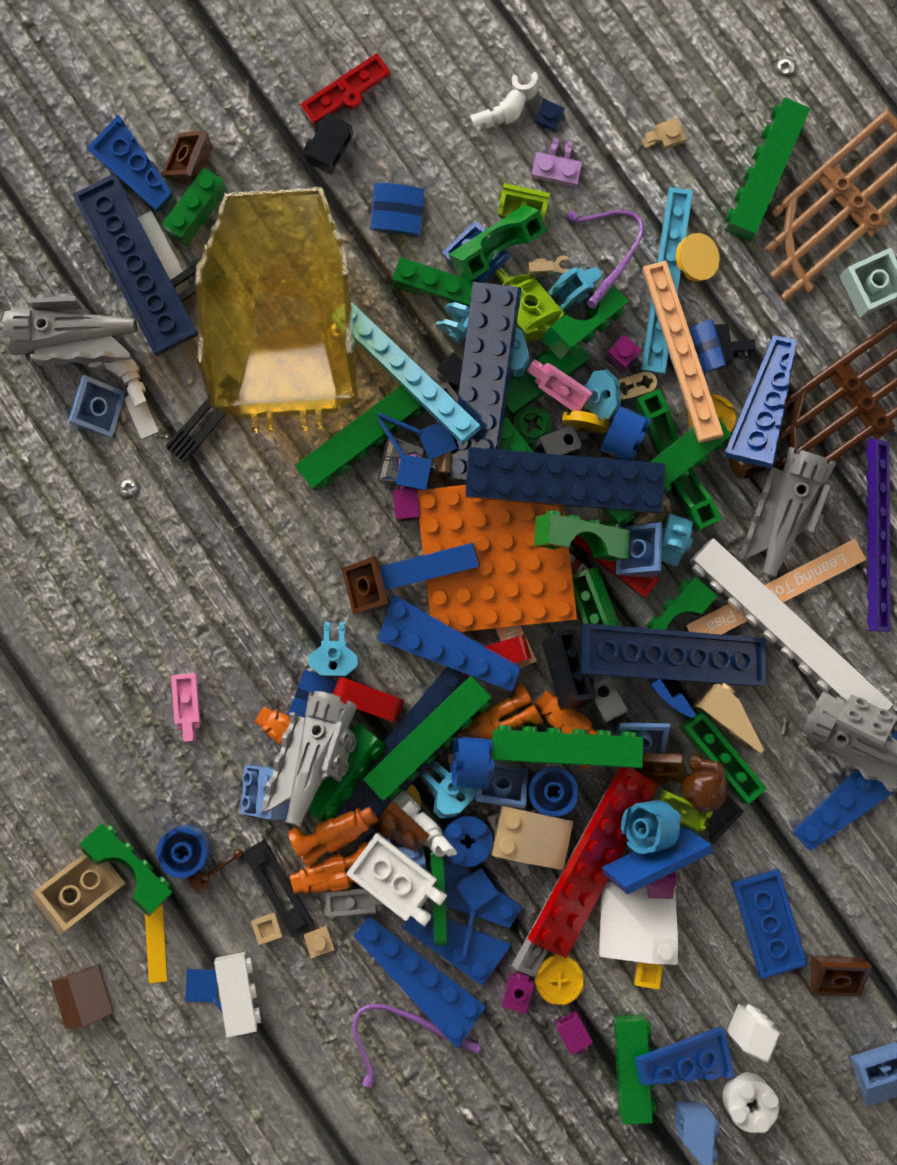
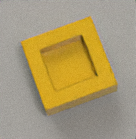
[634,962,663,989]

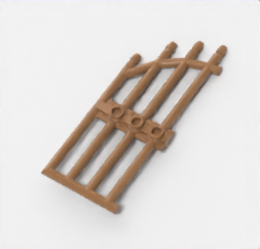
[764,109,897,302]

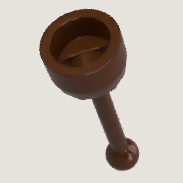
[187,849,243,894]

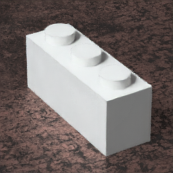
[214,952,261,1038]
[727,1004,780,1062]

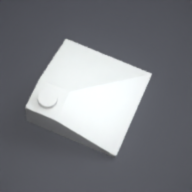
[599,882,678,965]

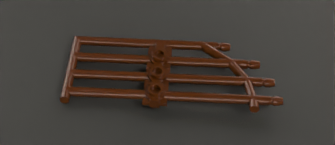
[769,318,897,488]

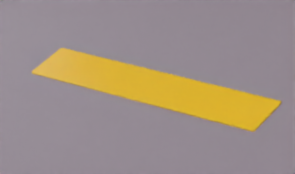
[145,903,167,983]

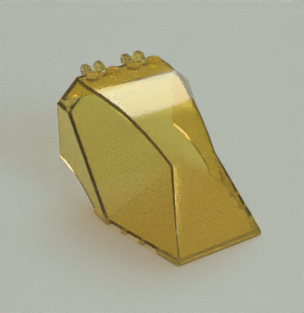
[195,187,358,433]

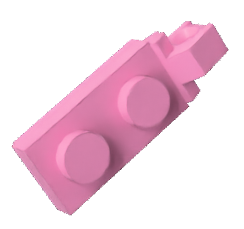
[527,359,593,411]
[171,673,201,742]

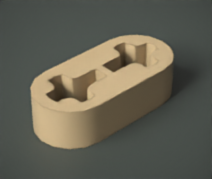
[619,371,657,402]

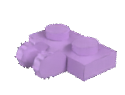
[531,138,582,188]

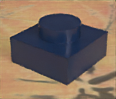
[534,99,565,132]

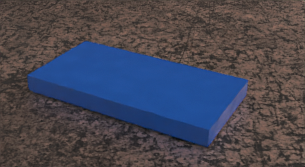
[602,826,713,895]
[731,869,808,979]

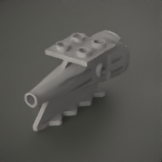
[3,294,138,366]
[739,447,836,576]
[262,691,357,827]
[802,691,897,792]

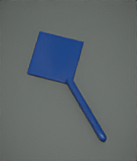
[378,413,458,460]
[378,418,432,490]
[455,868,499,957]
[185,969,247,1036]

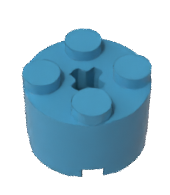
[621,800,681,854]

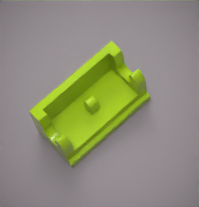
[497,183,550,222]
[659,790,713,832]

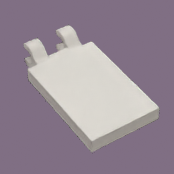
[346,833,447,926]

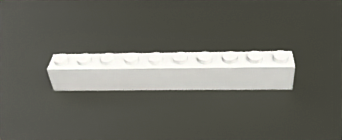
[689,539,893,710]

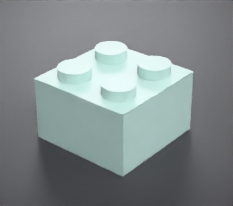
[839,248,897,318]

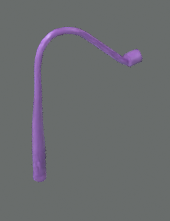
[566,210,644,308]
[352,1004,481,1088]

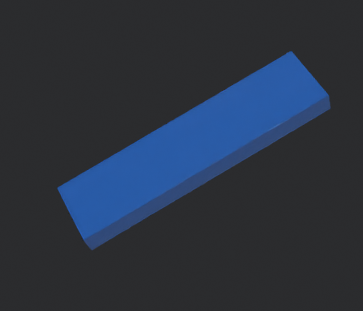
[380,543,480,590]

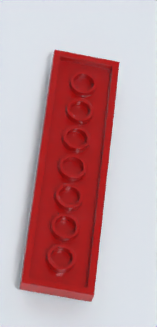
[527,767,659,958]

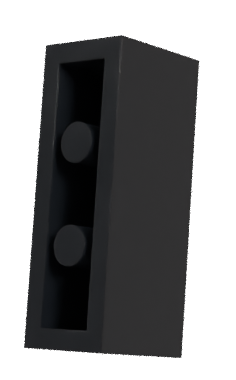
[542,629,596,710]

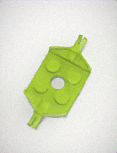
[495,268,565,341]

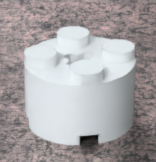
[722,1072,779,1133]

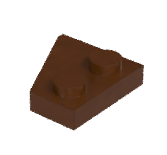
[635,752,688,789]
[373,802,430,852]

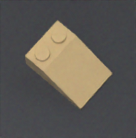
[692,683,764,754]
[491,805,573,870]
[30,854,126,936]

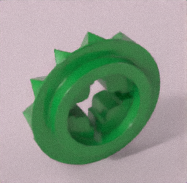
[513,406,552,444]

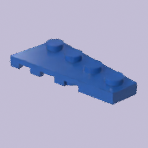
[87,114,173,213]
[427,855,522,928]
[402,907,511,986]
[634,1027,735,1085]

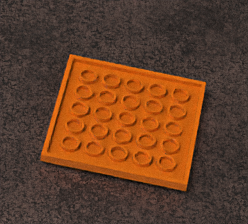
[417,485,577,632]

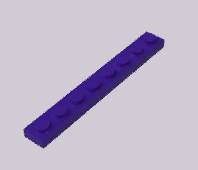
[866,439,890,632]

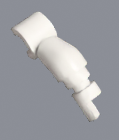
[470,72,538,129]
[88,358,146,407]
[390,791,457,857]

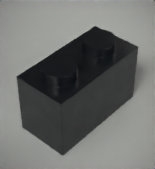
[304,113,354,175]

